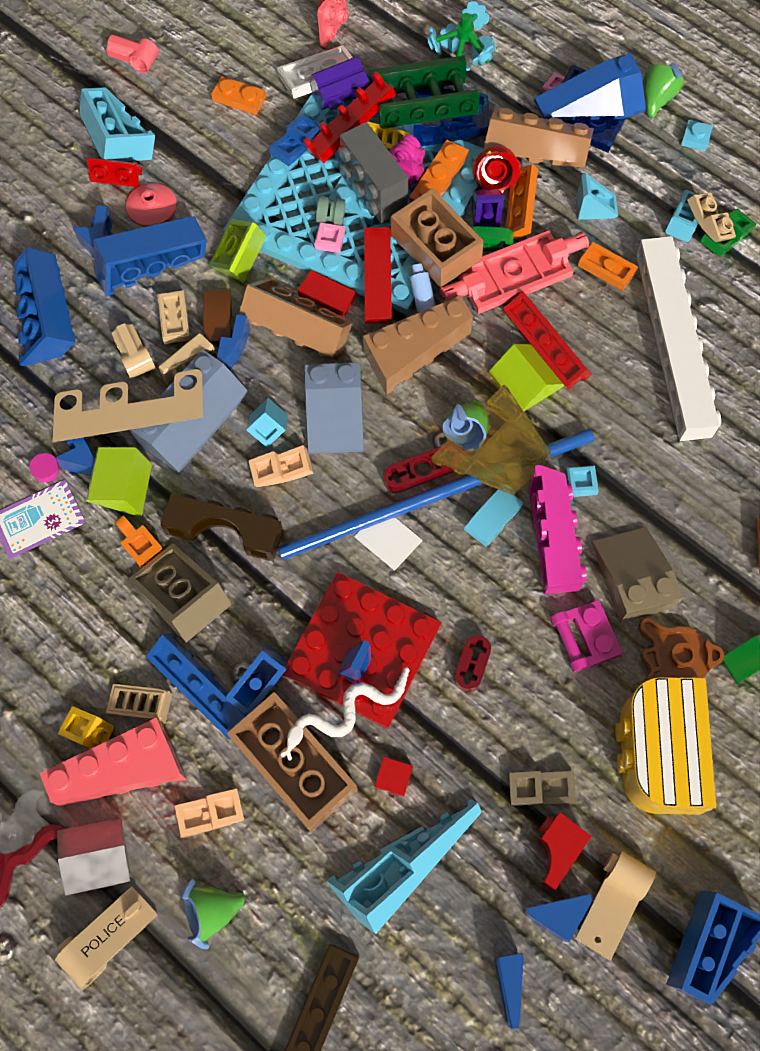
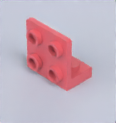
[317,0,349,48]

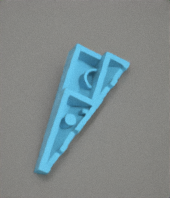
[327,799,482,934]

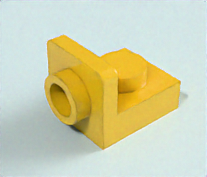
[57,706,114,749]

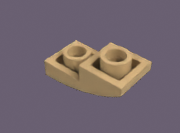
[687,193,736,242]

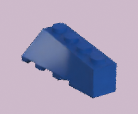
[14,247,75,366]

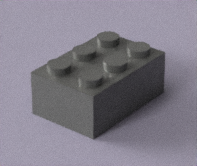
[338,122,408,224]

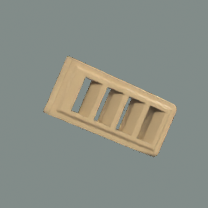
[159,333,217,383]
[106,684,172,724]

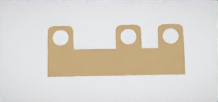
[52,369,203,442]

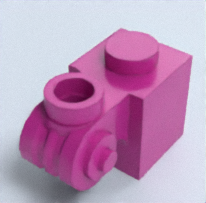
[389,134,425,189]

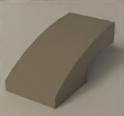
[509,771,577,805]

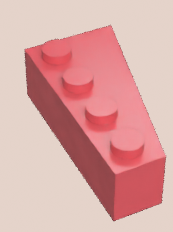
[40,718,187,807]

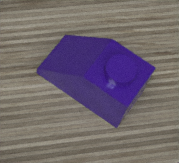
[472,189,504,227]

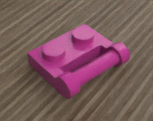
[550,600,623,673]

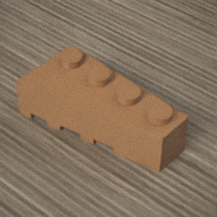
[363,295,473,395]

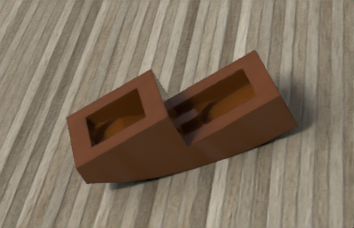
[203,290,232,343]

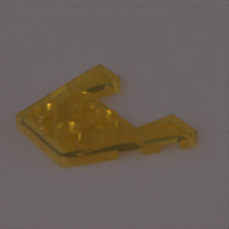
[432,385,551,495]

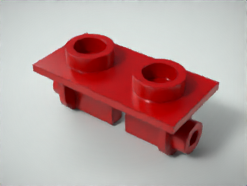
[87,157,143,187]

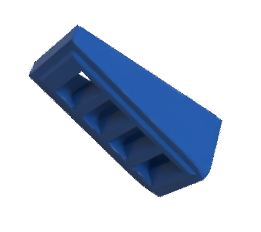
[338,640,371,684]
[494,953,524,1030]

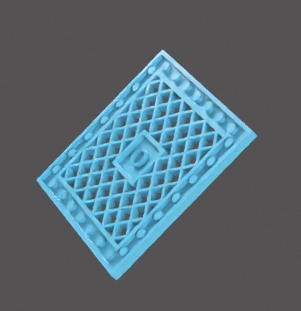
[223,92,484,315]

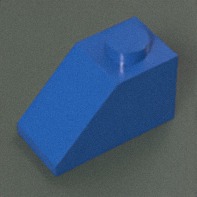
[225,645,289,716]

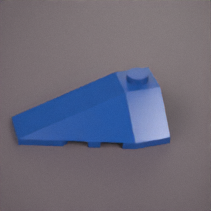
[534,53,646,120]

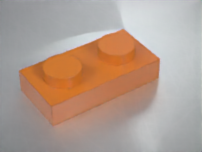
[211,76,267,115]
[578,242,638,291]

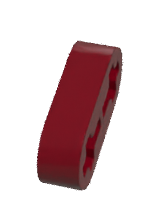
[454,635,491,692]

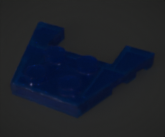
[413,87,489,147]

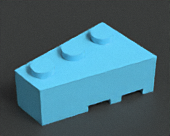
[79,87,155,162]

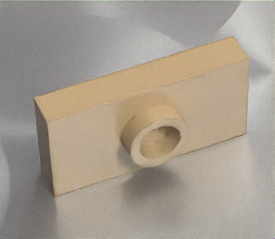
[157,290,191,344]

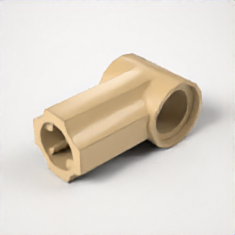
[112,323,155,379]

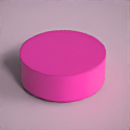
[29,453,60,482]

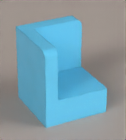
[246,398,288,447]

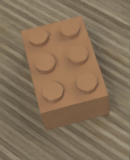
[391,188,484,288]

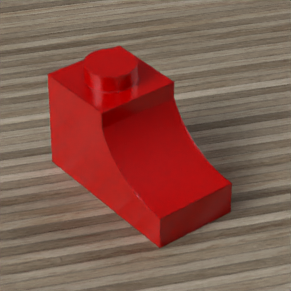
[538,812,592,891]

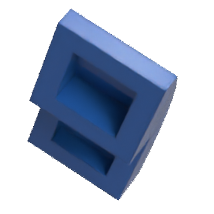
[269,114,321,166]
[217,315,250,370]

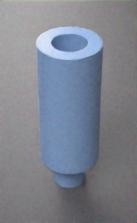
[410,264,436,313]

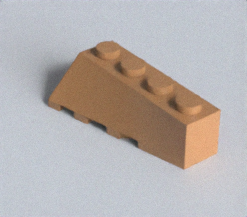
[483,108,594,168]
[239,277,352,358]

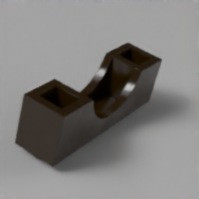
[160,493,284,562]

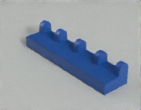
[145,633,246,739]

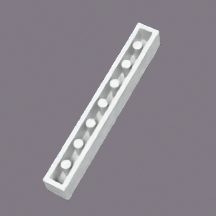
[636,236,721,441]

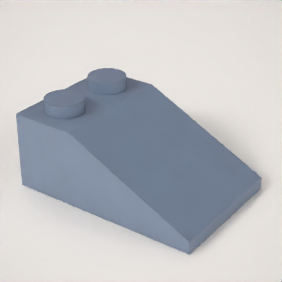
[305,362,364,454]

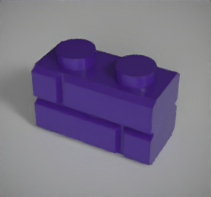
[310,56,369,110]

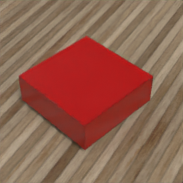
[375,757,413,797]

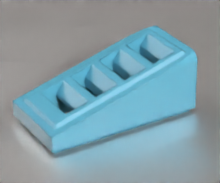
[666,190,698,242]

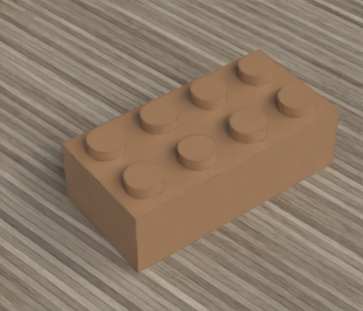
[227,692,358,833]

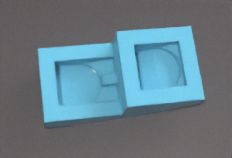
[464,486,524,547]

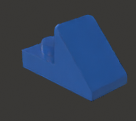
[73,206,113,257]
[56,437,95,476]

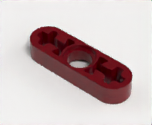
[384,445,461,493]

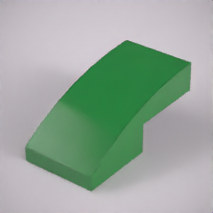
[700,208,757,257]

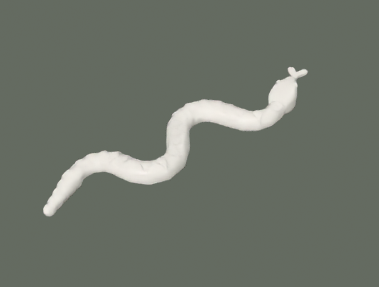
[281,667,409,760]

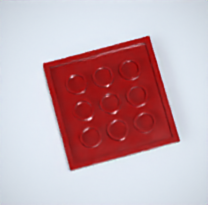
[282,572,442,730]

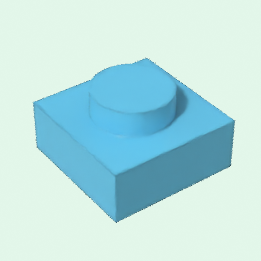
[681,120,713,151]

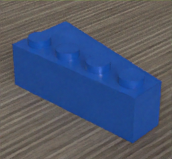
[94,216,206,297]

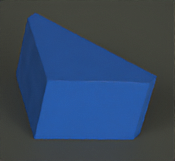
[524,894,592,942]

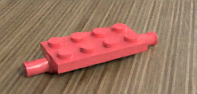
[439,230,589,314]

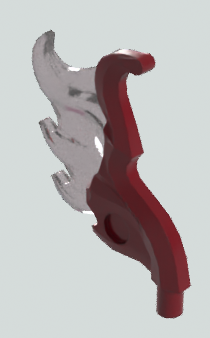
[0,790,65,909]

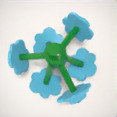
[427,1,496,71]

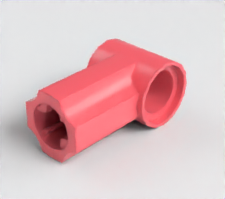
[106,35,159,73]

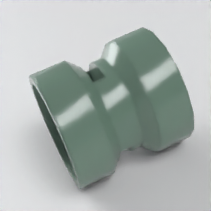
[316,196,346,226]

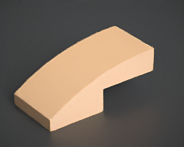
[249,445,313,487]
[174,789,244,839]

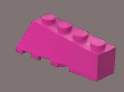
[528,465,587,595]

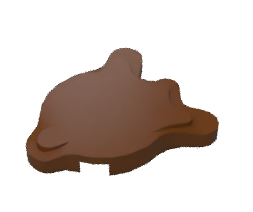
[638,618,724,683]

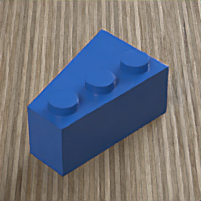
[666,891,760,1005]

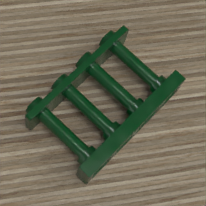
[367,56,480,129]

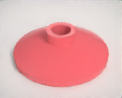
[126,183,177,227]

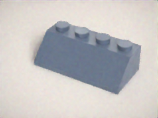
[131,349,249,473]

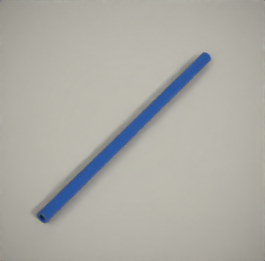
[277,429,594,560]

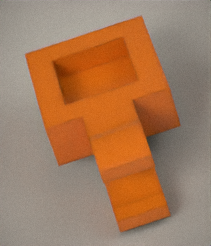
[115,516,162,567]

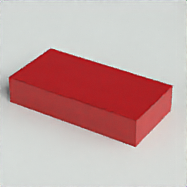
[298,270,357,317]

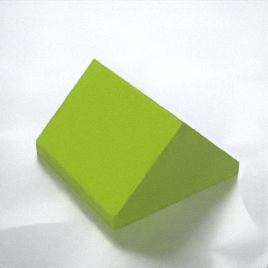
[208,219,267,283]
[489,344,565,413]
[86,447,152,517]

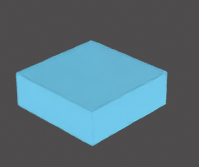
[565,466,599,497]

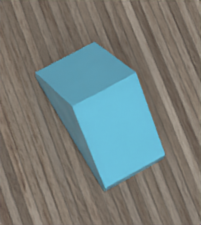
[576,173,618,220]

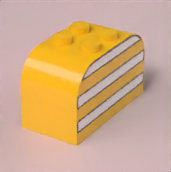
[615,677,716,815]

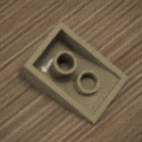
[592,527,684,623]
[128,543,232,642]

